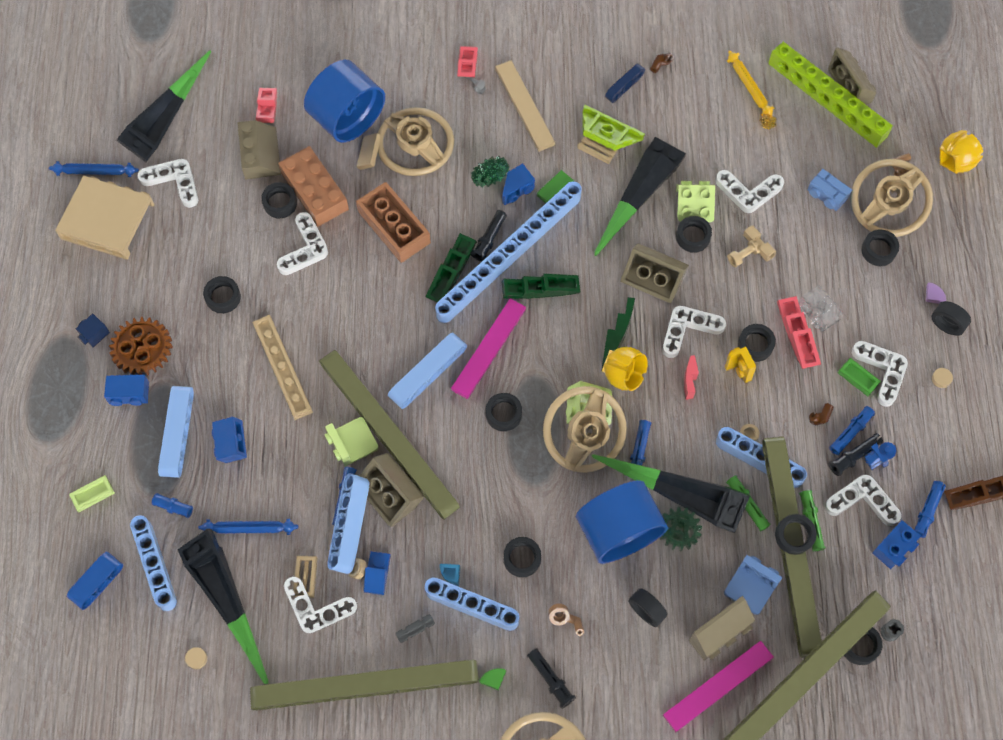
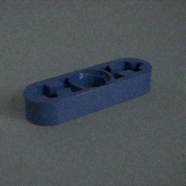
[605,63,646,103]

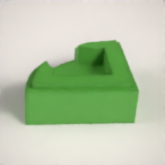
[479,668,506,691]

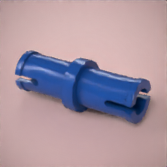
[151,493,193,518]

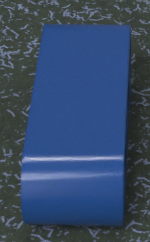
[67,552,123,610]

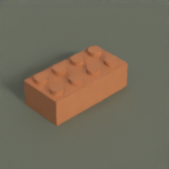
[278,146,349,227]
[356,182,431,263]

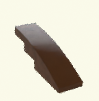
[944,475,1003,511]

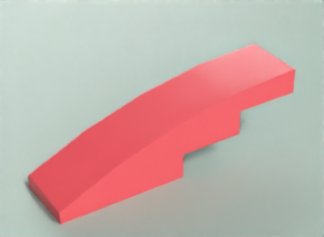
[777,296,821,369]

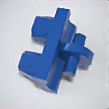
[865,442,896,470]

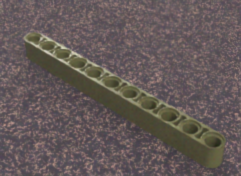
[319,350,460,520]
[762,436,822,658]
[723,590,891,740]
[250,660,479,710]

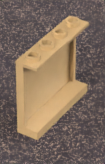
[55,176,154,260]

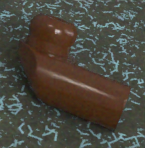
[650,53,674,73]
[809,403,834,426]

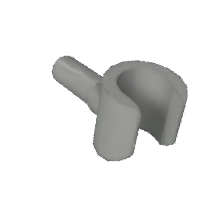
[467,77,486,94]

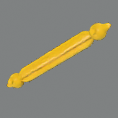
[727,50,774,119]

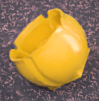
[940,130,983,174]
[602,347,648,391]

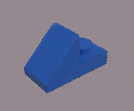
[364,551,391,595]

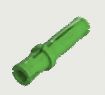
[726,475,771,532]
[799,490,826,552]

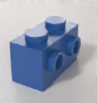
[104,375,149,406]
[212,417,247,463]
[872,520,921,569]

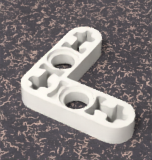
[138,159,198,208]
[715,170,784,213]
[277,212,328,275]
[662,306,726,358]
[851,341,908,407]
[825,475,901,526]
[284,577,357,633]

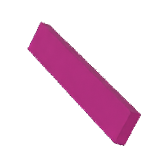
[451,298,526,399]
[663,641,774,733]

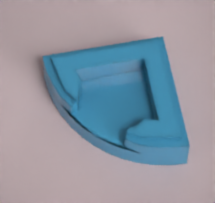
[440,564,460,586]

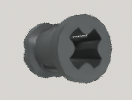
[880,619,904,642]

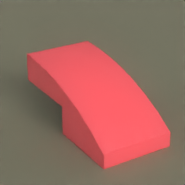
[457,46,478,77]
[256,88,277,123]
[684,355,699,400]

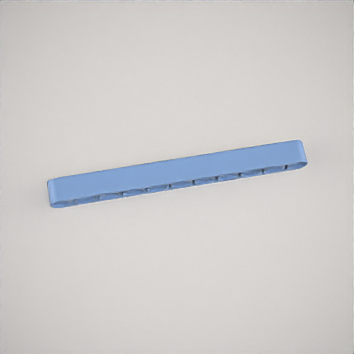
[435,182,582,323]

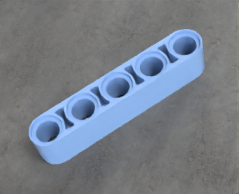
[388,332,467,409]
[158,386,194,478]
[716,427,807,488]
[327,473,369,574]
[130,515,177,611]
[425,578,519,631]

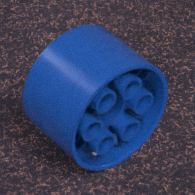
[304,60,385,143]
[575,480,668,564]

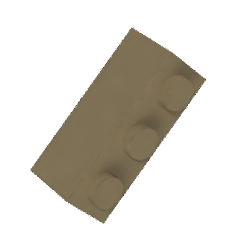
[828,47,876,105]
[237,120,281,180]
[620,243,689,303]
[360,453,425,527]
[689,596,755,661]

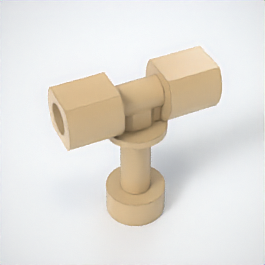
[727,225,776,267]

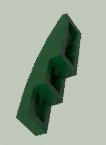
[425,233,477,302]
[501,273,581,299]
[601,297,635,371]

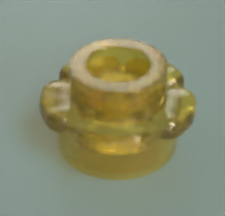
[759,114,777,130]

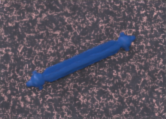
[49,161,139,177]
[198,519,299,535]

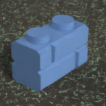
[807,169,852,211]

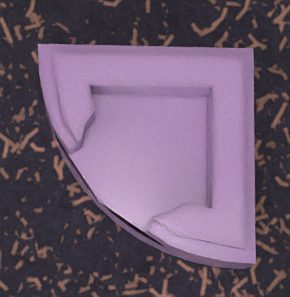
[926,282,946,304]

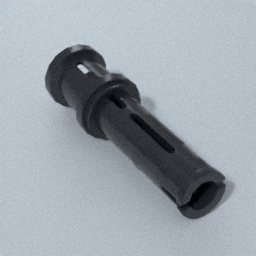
[471,210,507,262]
[828,433,883,476]
[527,648,576,709]

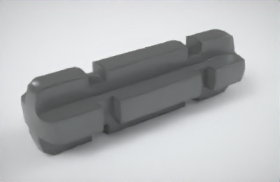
[395,614,435,643]

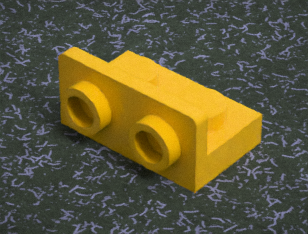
[725,347,756,383]

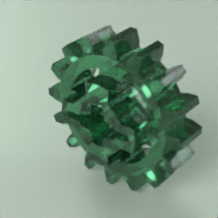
[471,156,510,188]
[660,507,702,551]

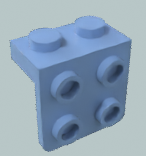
[724,555,782,615]

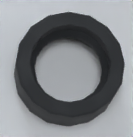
[261,182,297,219]
[676,216,712,253]
[861,229,900,266]
[203,276,241,314]
[931,301,971,336]
[738,324,776,362]
[486,393,522,432]
[775,514,817,555]
[503,537,541,577]
[628,588,668,627]
[844,627,883,665]

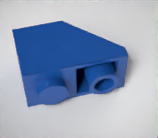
[503,164,535,206]

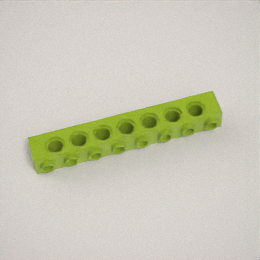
[768,41,893,148]

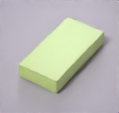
[69,475,115,512]

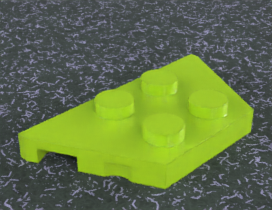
[582,105,645,151]

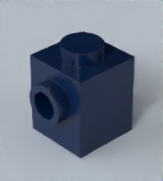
[75,313,110,348]

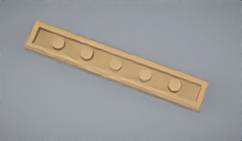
[495,60,555,151]
[252,315,313,420]

